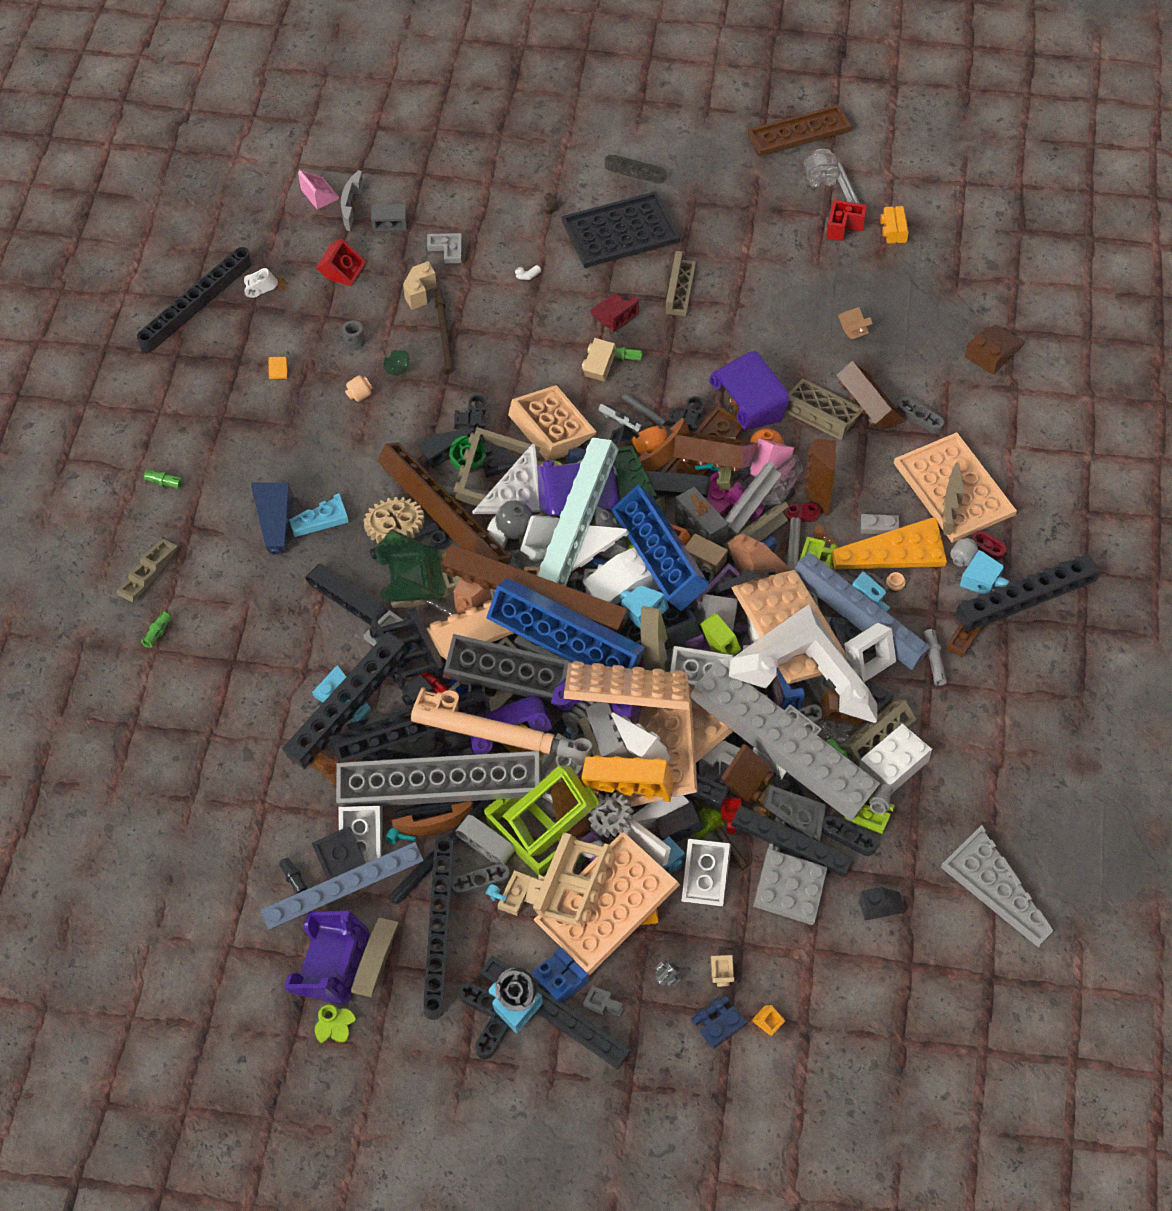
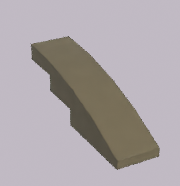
[942,463,964,535]
[117,539,178,602]
[641,606,668,672]
[351,918,399,998]

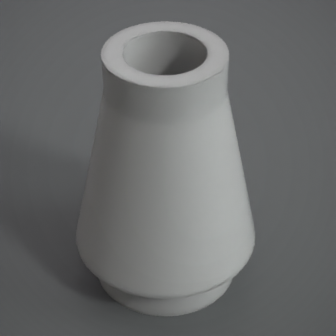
[870,784,892,814]

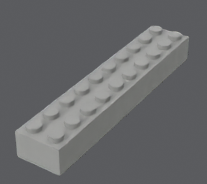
[690,660,880,821]
[336,751,543,807]

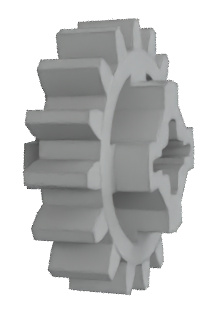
[589,793,634,838]

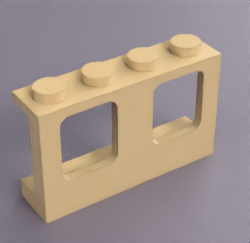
[533,832,614,928]

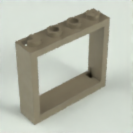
[454,427,540,506]

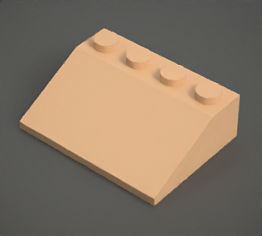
[508,385,596,460]
[426,600,514,660]

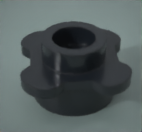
[428,531,449,549]

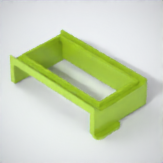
[503,766,599,856]
[484,798,577,876]

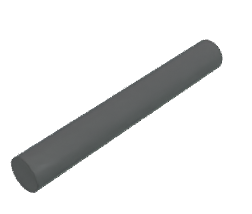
[622,393,667,426]

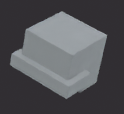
[689,594,738,630]
[699,740,740,787]

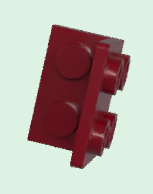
[590,293,639,332]

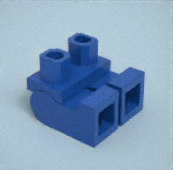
[531,947,589,1004]

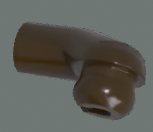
[543,193,558,214]

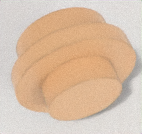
[886,572,905,591]

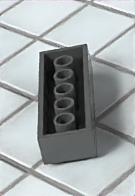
[443,634,570,703]

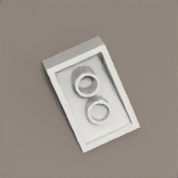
[583,548,653,604]
[670,646,733,692]
[339,806,383,863]
[682,839,731,906]

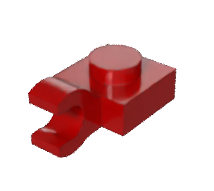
[721,798,741,834]

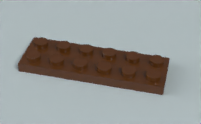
[747,105,851,156]
[661,406,744,476]

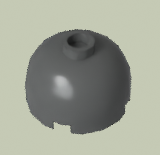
[495,500,533,539]

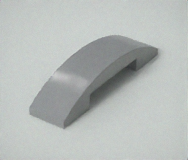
[341,170,363,231]

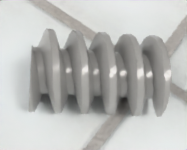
[562,700,596,734]

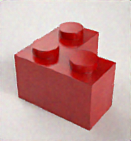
[826,200,867,241]

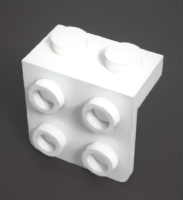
[520,515,560,562]

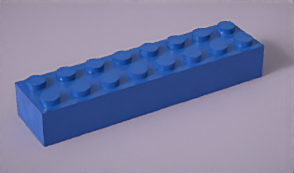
[611,484,710,611]
[486,578,646,669]

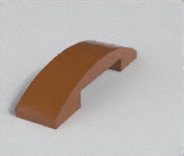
[639,418,690,472]
[392,801,473,836]

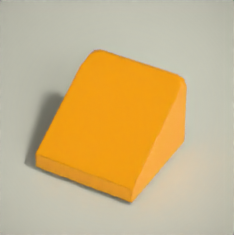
[269,357,288,379]
[752,1005,785,1036]

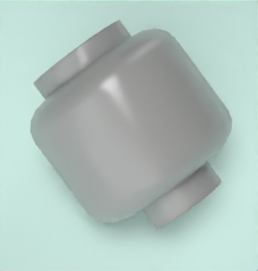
[950,538,978,567]

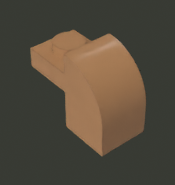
[838,307,873,339]

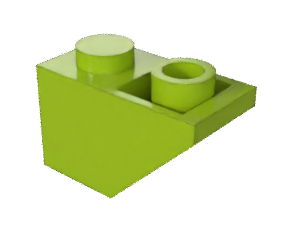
[701,613,741,656]

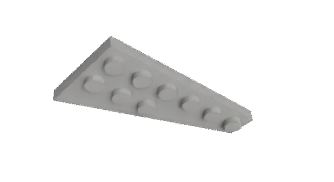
[941,825,1053,948]

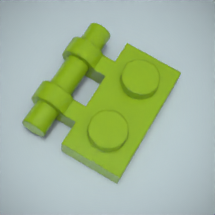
[800,537,838,569]
[844,796,895,834]

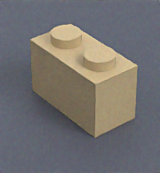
[582,338,617,382]
[685,534,728,576]

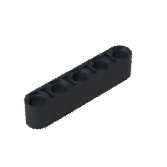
[645,471,711,498]
[305,564,388,626]

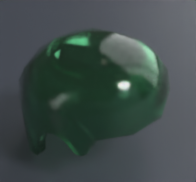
[383,350,410,376]

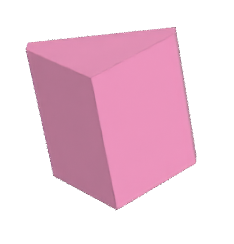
[298,170,340,210]
[749,438,794,483]

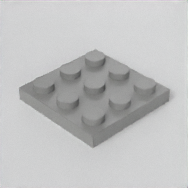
[753,849,827,925]

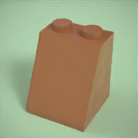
[728,534,791,574]
[453,578,493,615]

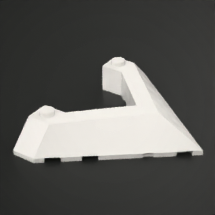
[729,604,877,723]

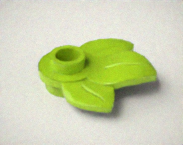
[315,1005,356,1043]

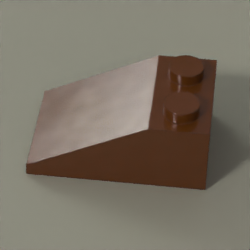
[965,325,1025,375]
[721,744,774,806]
[550,773,599,840]

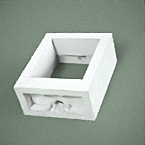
[844,623,896,683]

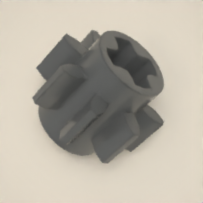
[655,960,681,987]

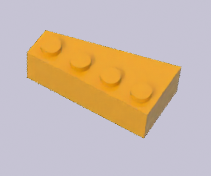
[582,755,674,802]

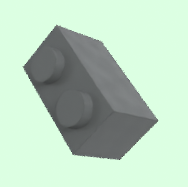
[371,204,407,231]

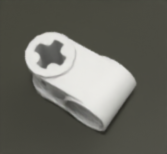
[244,268,278,298]

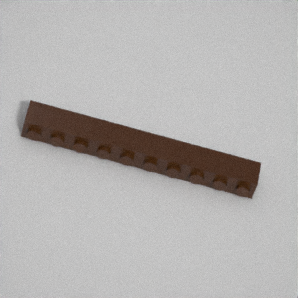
[377,442,512,565]
[441,544,629,635]

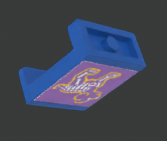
[771,667,805,711]

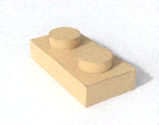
[498,870,532,916]

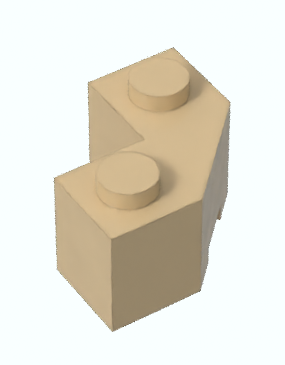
[403,261,437,310]

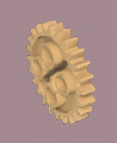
[364,497,425,545]

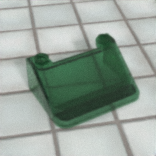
[375,529,445,602]

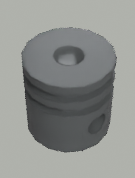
[342,321,365,350]

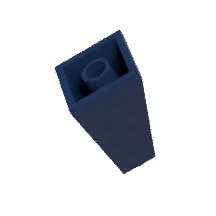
[251,482,294,555]

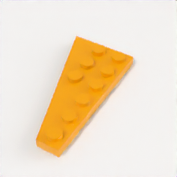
[832,517,947,569]

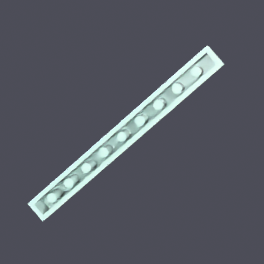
[538,438,619,586]

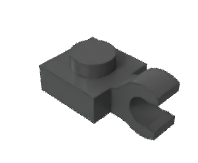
[583,986,623,1017]

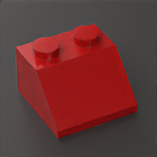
[316,238,366,286]

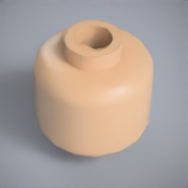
[345,375,373,402]

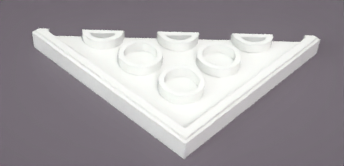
[473,444,543,514]
[571,525,629,572]

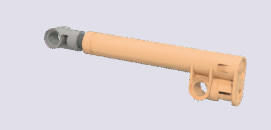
[411,687,592,765]

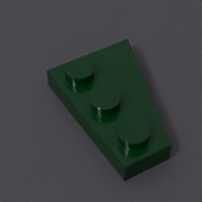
[615,446,658,501]

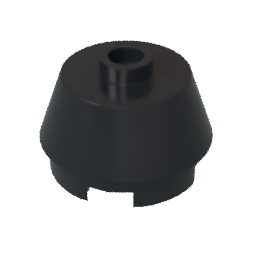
[495,967,538,1011]

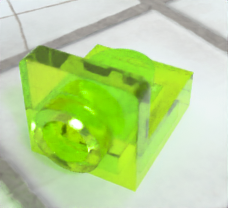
[695,808,725,840]

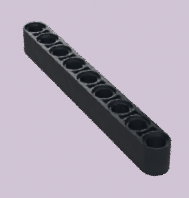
[137,247,252,353]
[423,836,453,1020]

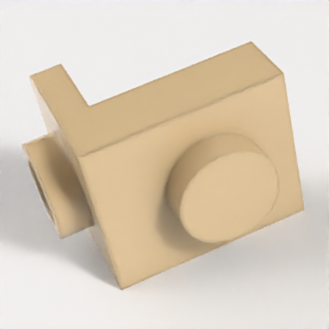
[524,874,545,905]
[711,955,735,986]

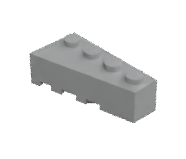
[585,702,634,759]

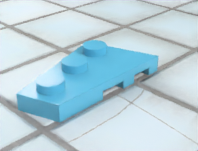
[289,493,349,537]
[312,665,371,722]

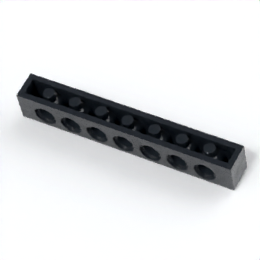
[955,553,1100,633]
[282,632,409,770]
[329,688,491,763]

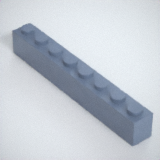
[795,552,930,670]
[260,842,423,930]

